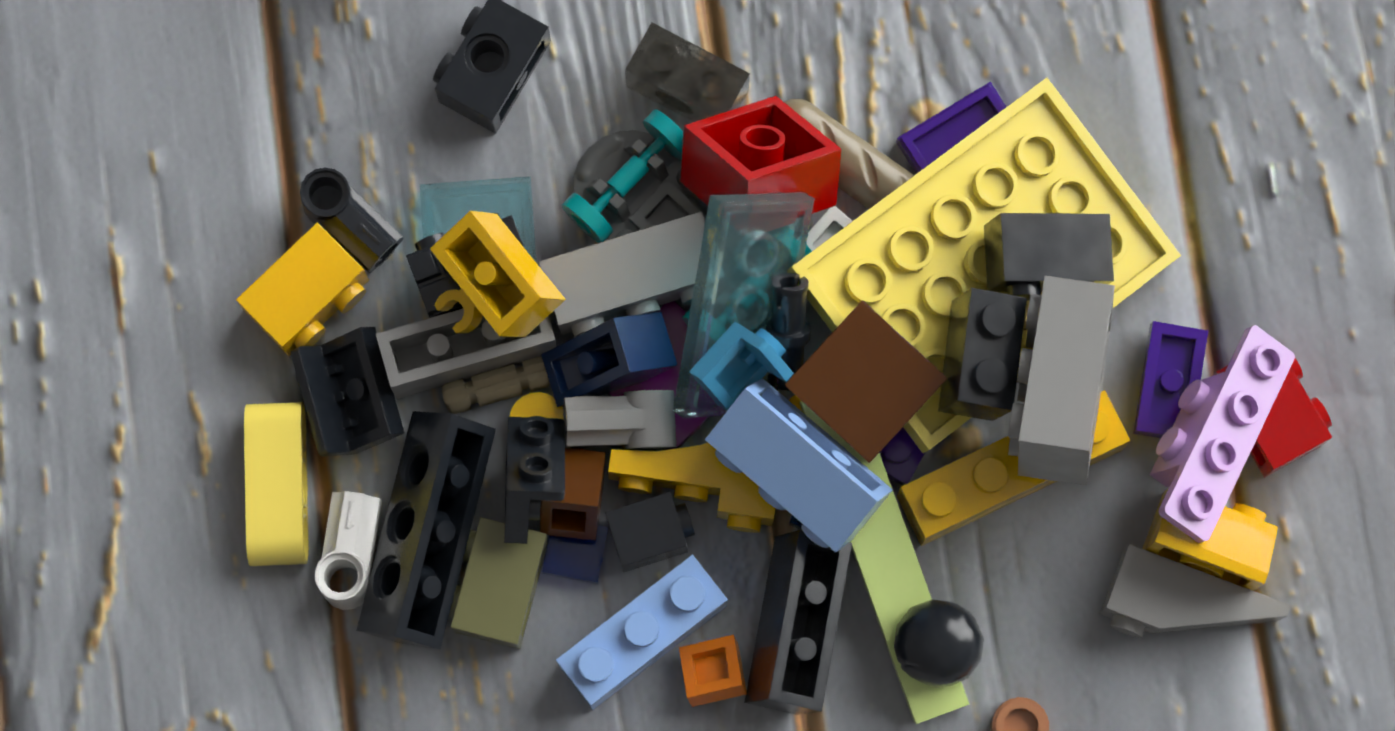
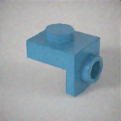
[689,322,794,411]

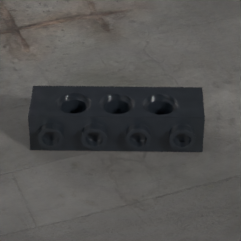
[356,411,496,650]

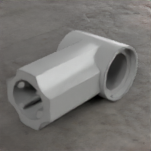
[563,390,676,450]

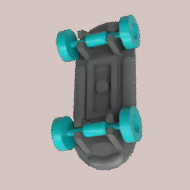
[561,109,812,348]

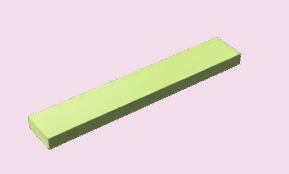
[799,401,970,724]

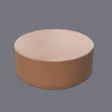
[991,697,1049,731]

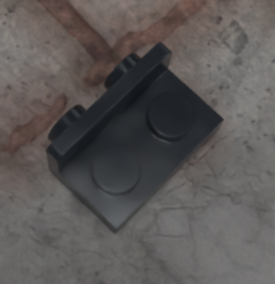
[504,416,565,544]

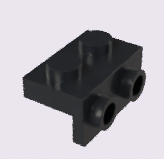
[291,327,405,457]

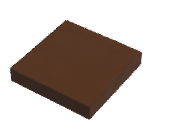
[784,300,948,463]

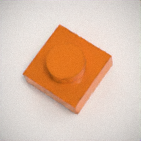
[679,634,747,707]

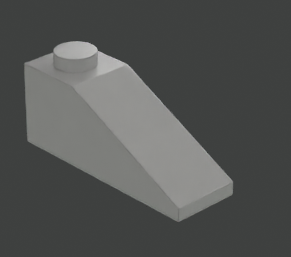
[1099,544,1291,638]

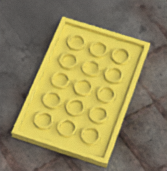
[787,78,1181,453]

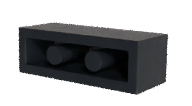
[744,530,852,715]

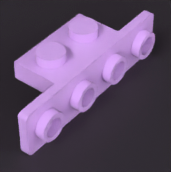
[1150,325,1295,543]

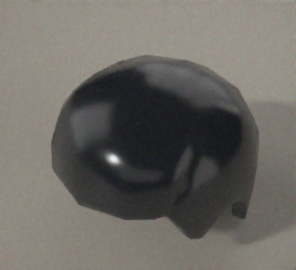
[894,599,984,687]

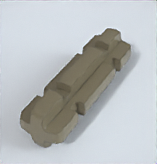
[442,356,550,414]

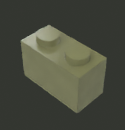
[449,517,549,649]

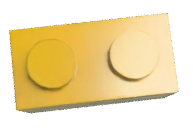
[236,222,369,357]

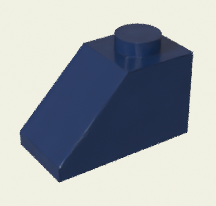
[541,312,678,408]

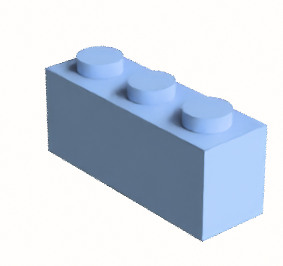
[705,378,893,552]
[556,554,728,710]

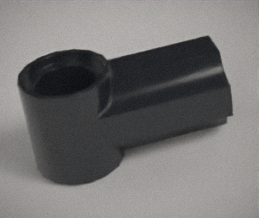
[300,167,403,273]

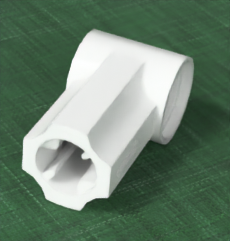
[315,491,382,610]

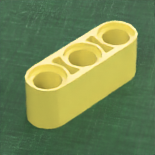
[244,402,309,566]

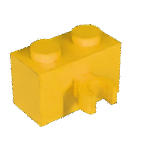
[430,211,566,337]

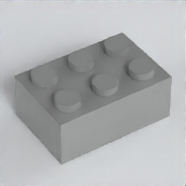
[1008,276,1115,486]

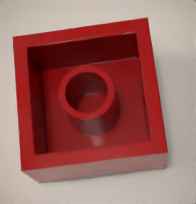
[680,96,842,237]

